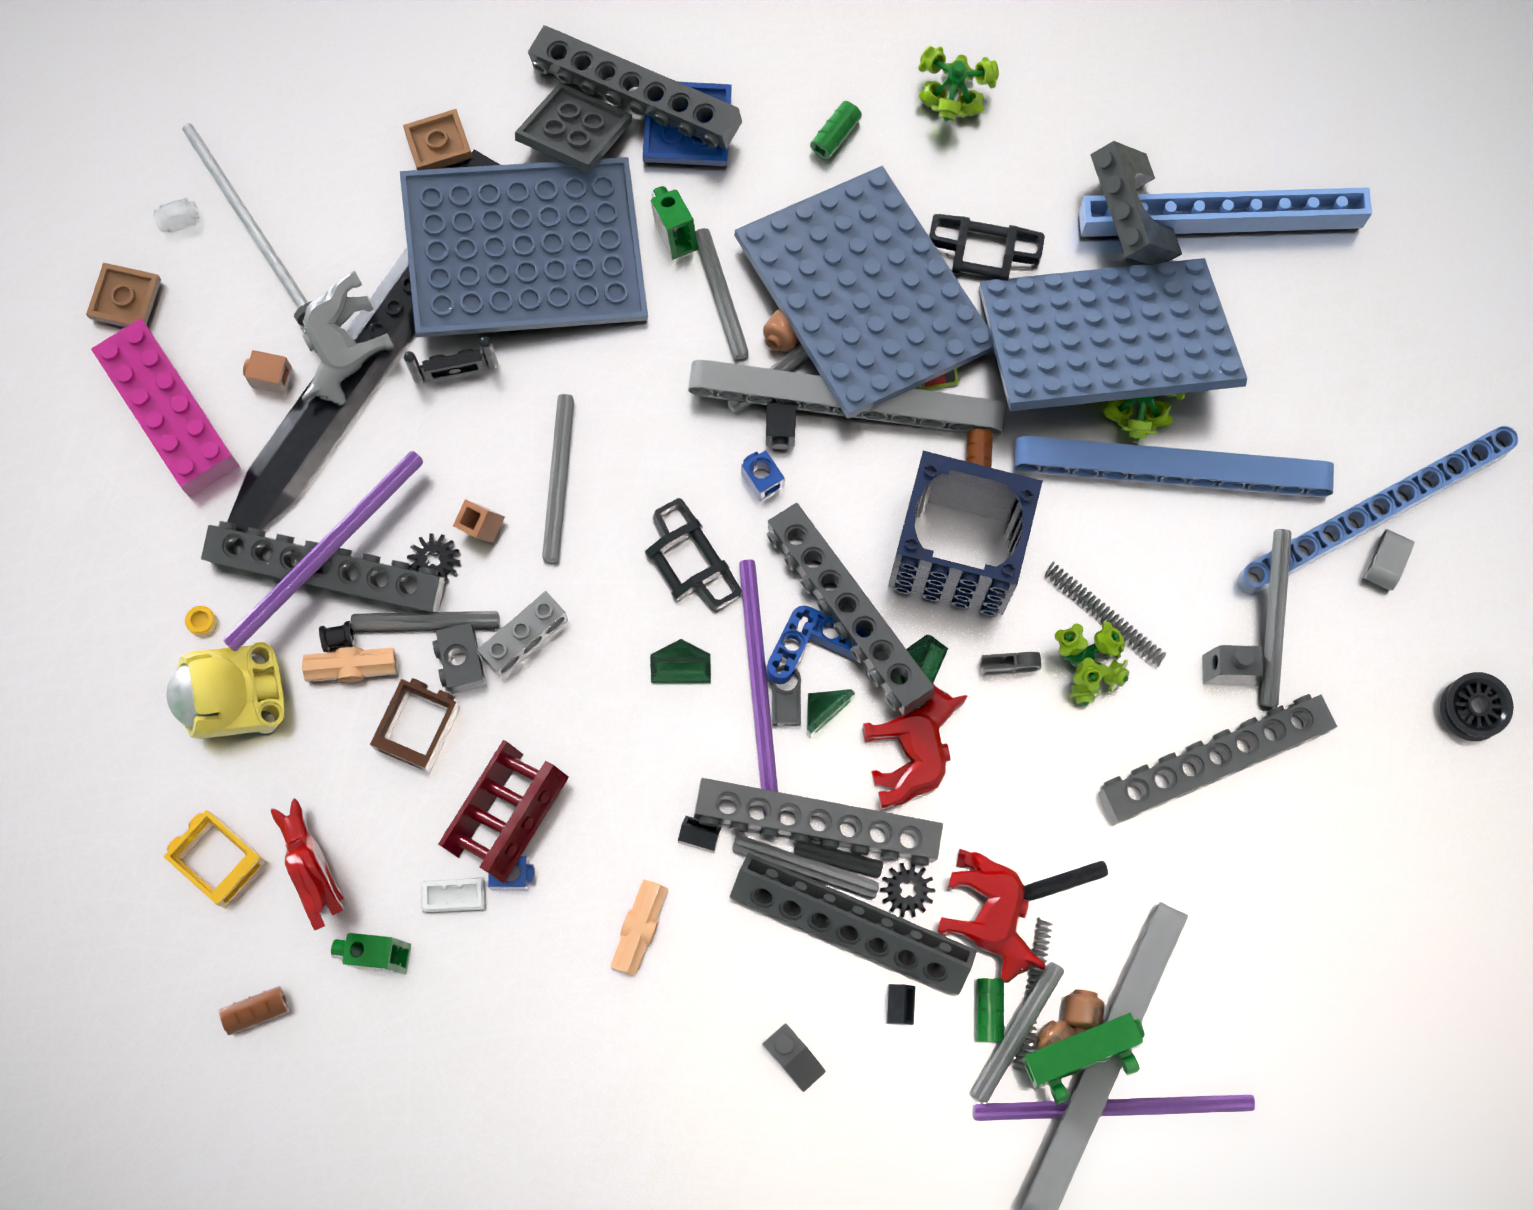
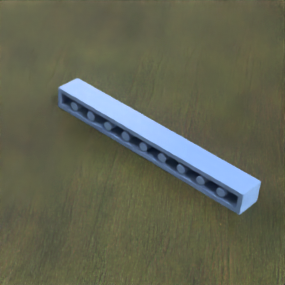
[1079,187,1372,237]

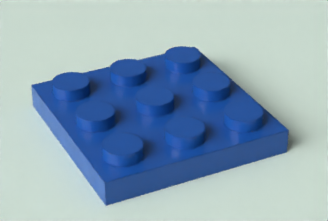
[642,82,732,166]

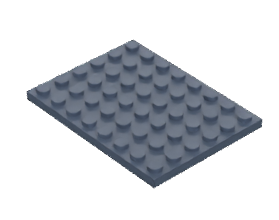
[400,157,648,338]
[734,165,994,419]
[979,258,1247,411]

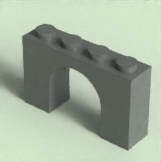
[1090,141,1182,265]

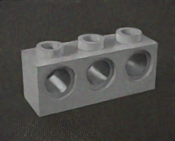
[477,591,568,679]

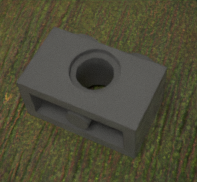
[432,623,487,694]

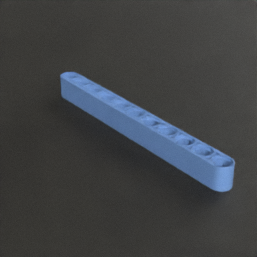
[1237,426,1518,594]
[1014,436,1334,497]

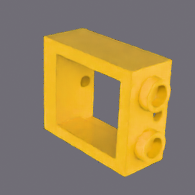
[163,810,267,908]

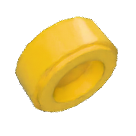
[185,606,217,637]

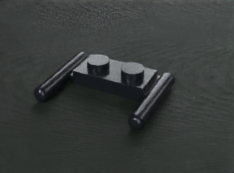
[404,336,498,384]

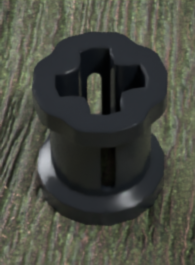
[319,621,355,652]

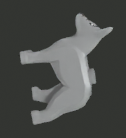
[302,271,394,406]

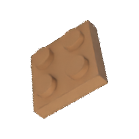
[403,109,473,170]
[86,262,161,327]

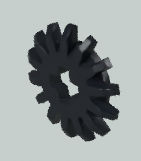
[407,533,460,583]
[880,863,936,918]

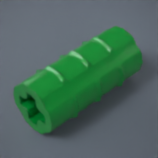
[810,101,862,160]
[976,978,1005,1043]

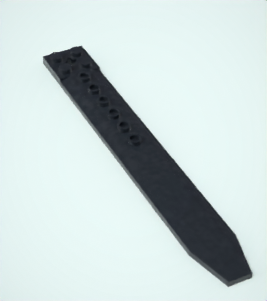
[227,149,501,532]

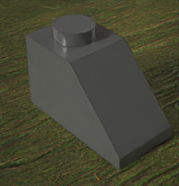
[762,1022,827,1093]

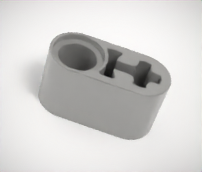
[1364,529,1415,591]

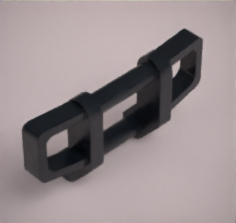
[929,214,1045,281]
[645,498,742,610]

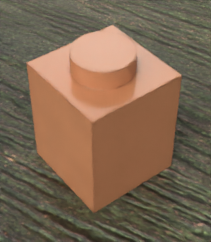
[243,350,292,394]
[453,499,505,543]

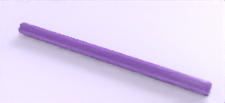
[223,451,423,651]
[739,559,781,820]
[973,1094,1256,1121]

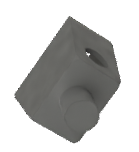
[1202,645,1263,686]

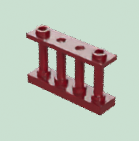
[438,740,569,883]

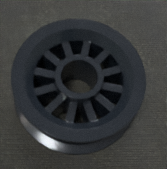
[1440,672,1514,741]

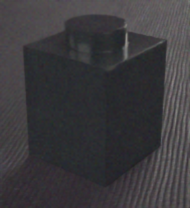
[766,403,796,449]

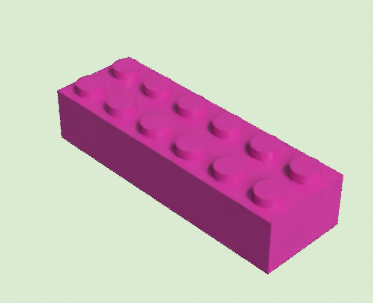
[91,318,239,498]

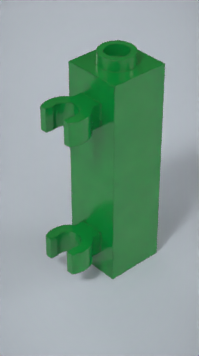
[1022,1012,1145,1106]

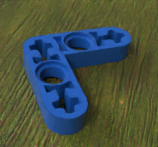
[766,605,870,684]

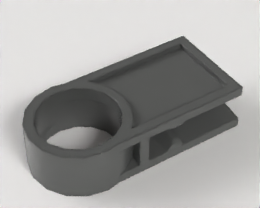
[979,652,1042,676]
[771,665,801,726]

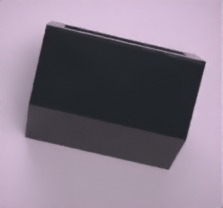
[678,815,722,854]
[886,984,916,1026]

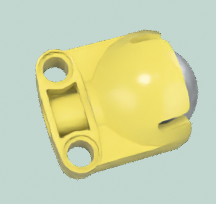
[166,642,285,739]

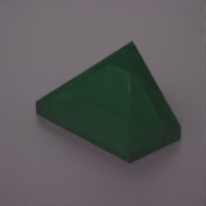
[899,634,948,684]
[650,639,711,683]
[806,689,856,739]

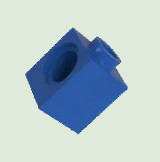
[741,450,785,502]
[488,856,535,891]

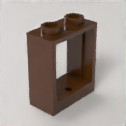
[370,678,460,774]

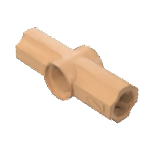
[302,647,397,683]
[610,879,669,977]

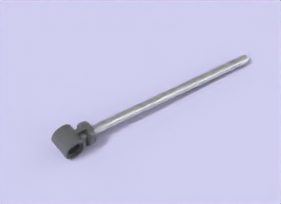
[182,123,317,353]

